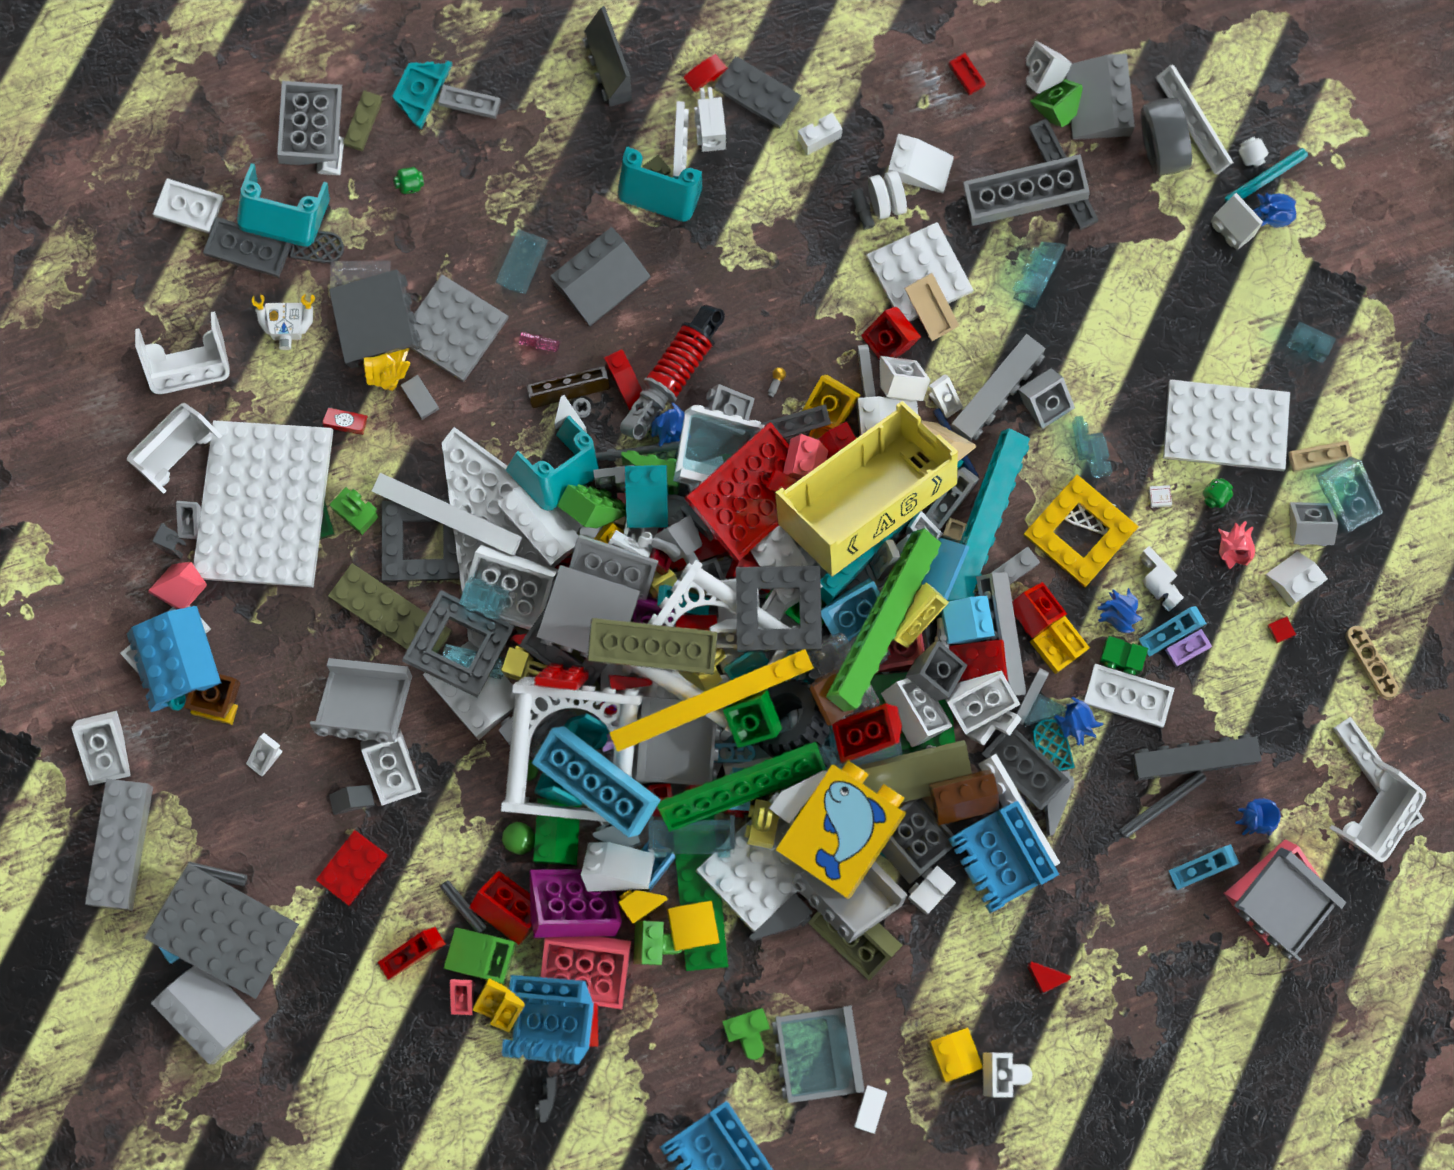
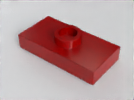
[948,53,986,96]

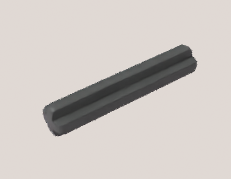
[186,862,247,886]
[440,880,486,933]

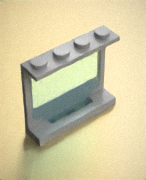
[772,1006,865,1103]

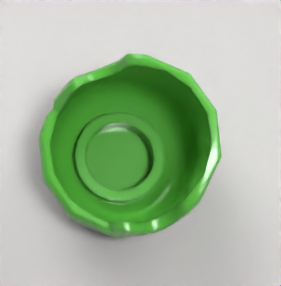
[502,822,535,855]

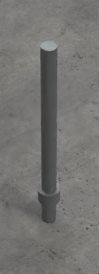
[596,437,711,461]

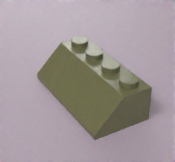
[808,911,902,981]

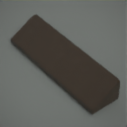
[527,366,610,408]

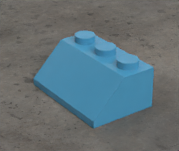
[921,538,969,600]

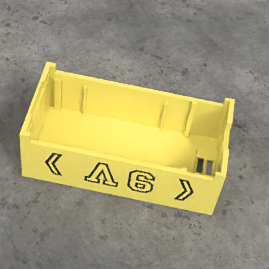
[776,401,958,576]

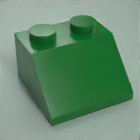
[723,690,782,748]

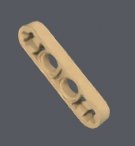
[1345,626,1398,699]

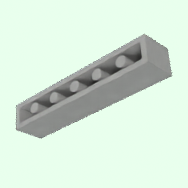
[951,334,1046,442]
[976,572,1027,696]

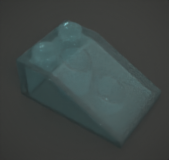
[1316,456,1383,532]

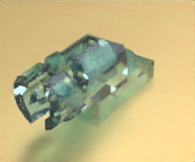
[1072,416,1112,477]

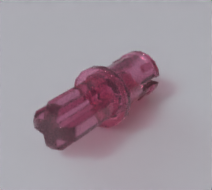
[519,332,560,352]

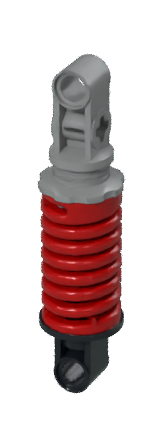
[620,305,725,440]

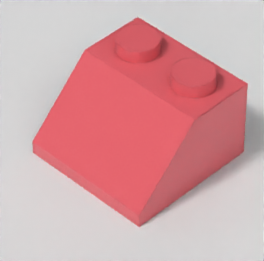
[783,434,828,481]

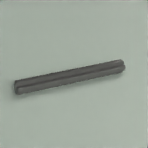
[1119,771,1206,838]

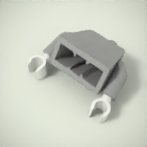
[638,515,702,565]

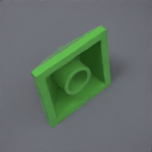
[1030,79,1083,127]

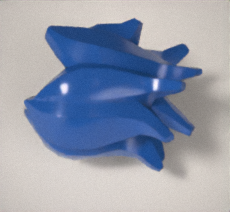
[1253,192,1297,228]
[651,402,691,452]
[1097,588,1143,633]
[1054,697,1103,746]
[1235,798,1281,836]

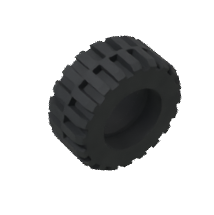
[756,679,831,758]

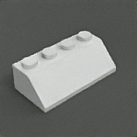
[497,486,578,568]

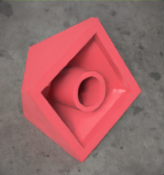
[148,562,207,609]

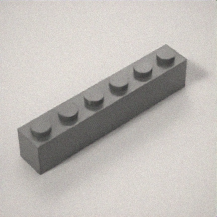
[1131,734,1262,781]

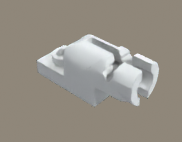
[1140,546,1184,611]

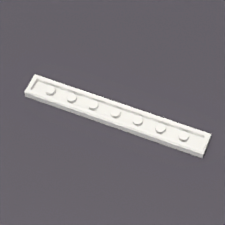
[372,473,522,556]

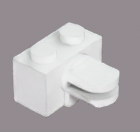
[983,1053,1032,1097]

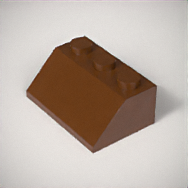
[929,769,999,826]

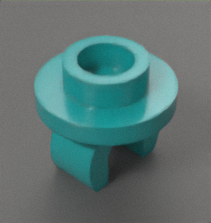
[166,694,186,711]

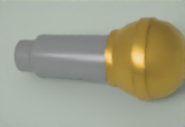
[768,367,786,397]

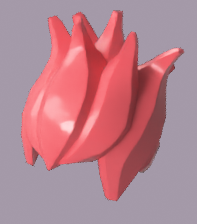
[1218,521,1255,569]

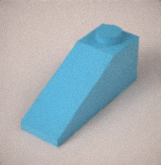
[1139,606,1207,657]
[1169,844,1240,890]

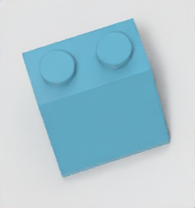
[941,596,995,644]

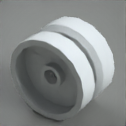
[868,171,907,220]

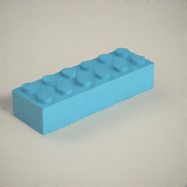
[532,726,661,837]

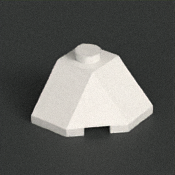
[1026,41,1072,93]

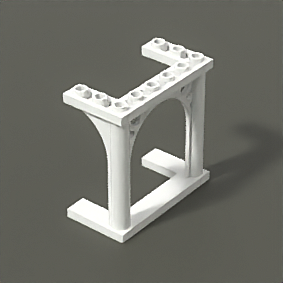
[621,560,797,742]
[501,677,644,822]

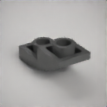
[536,1077,556,1122]

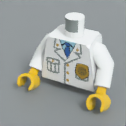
[252,294,315,350]

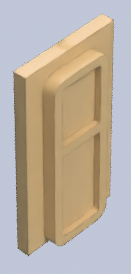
[904,273,960,341]

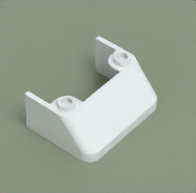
[135,312,230,394]
[127,403,222,493]
[1330,758,1426,862]

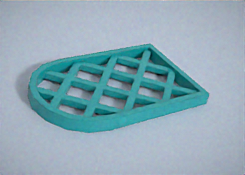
[1033,719,1075,771]

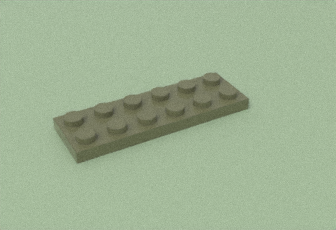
[328,563,453,653]
[587,618,717,675]

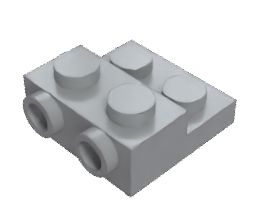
[702,384,755,437]
[593,465,634,493]

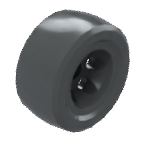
[1140,98,1192,176]

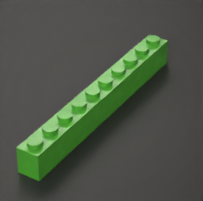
[826,528,941,712]

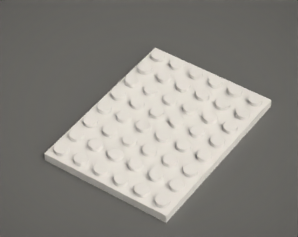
[193,420,333,587]

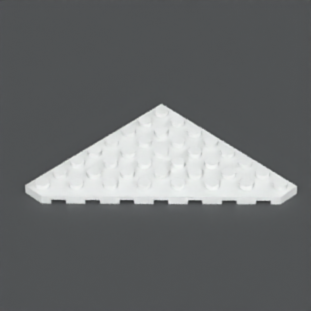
[442,427,582,648]

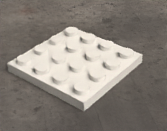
[866,222,973,322]

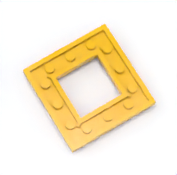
[1023,474,1139,587]

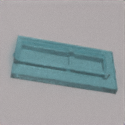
[496,229,548,294]

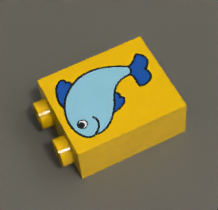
[776,761,906,898]

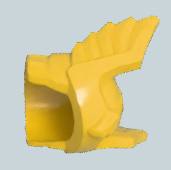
[363,348,410,391]

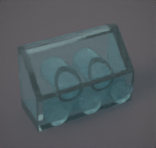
[1012,242,1066,309]

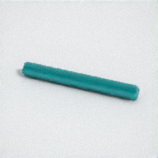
[1224,148,1308,203]

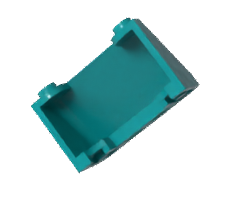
[617,147,702,222]

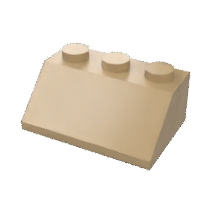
[917,420,976,462]

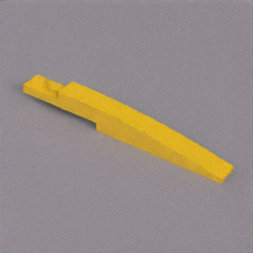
[609,649,814,752]

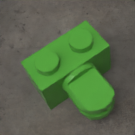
[330,487,378,535]
[633,921,682,965]
[722,1008,770,1060]

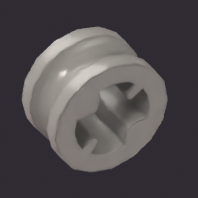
[573,398,591,418]

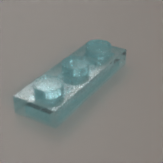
[443,644,505,679]

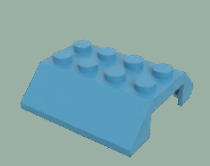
[127,606,221,712]
[948,801,1059,914]
[502,975,594,1064]
[659,1101,773,1170]

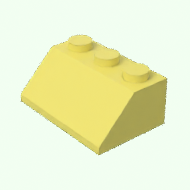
[894,582,949,648]

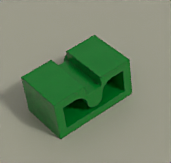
[1099,636,1148,676]

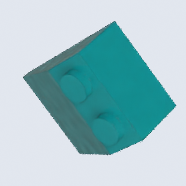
[625,465,668,528]

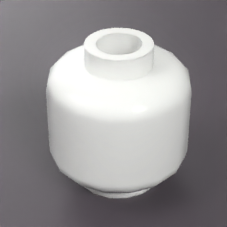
[1238,137,1268,167]

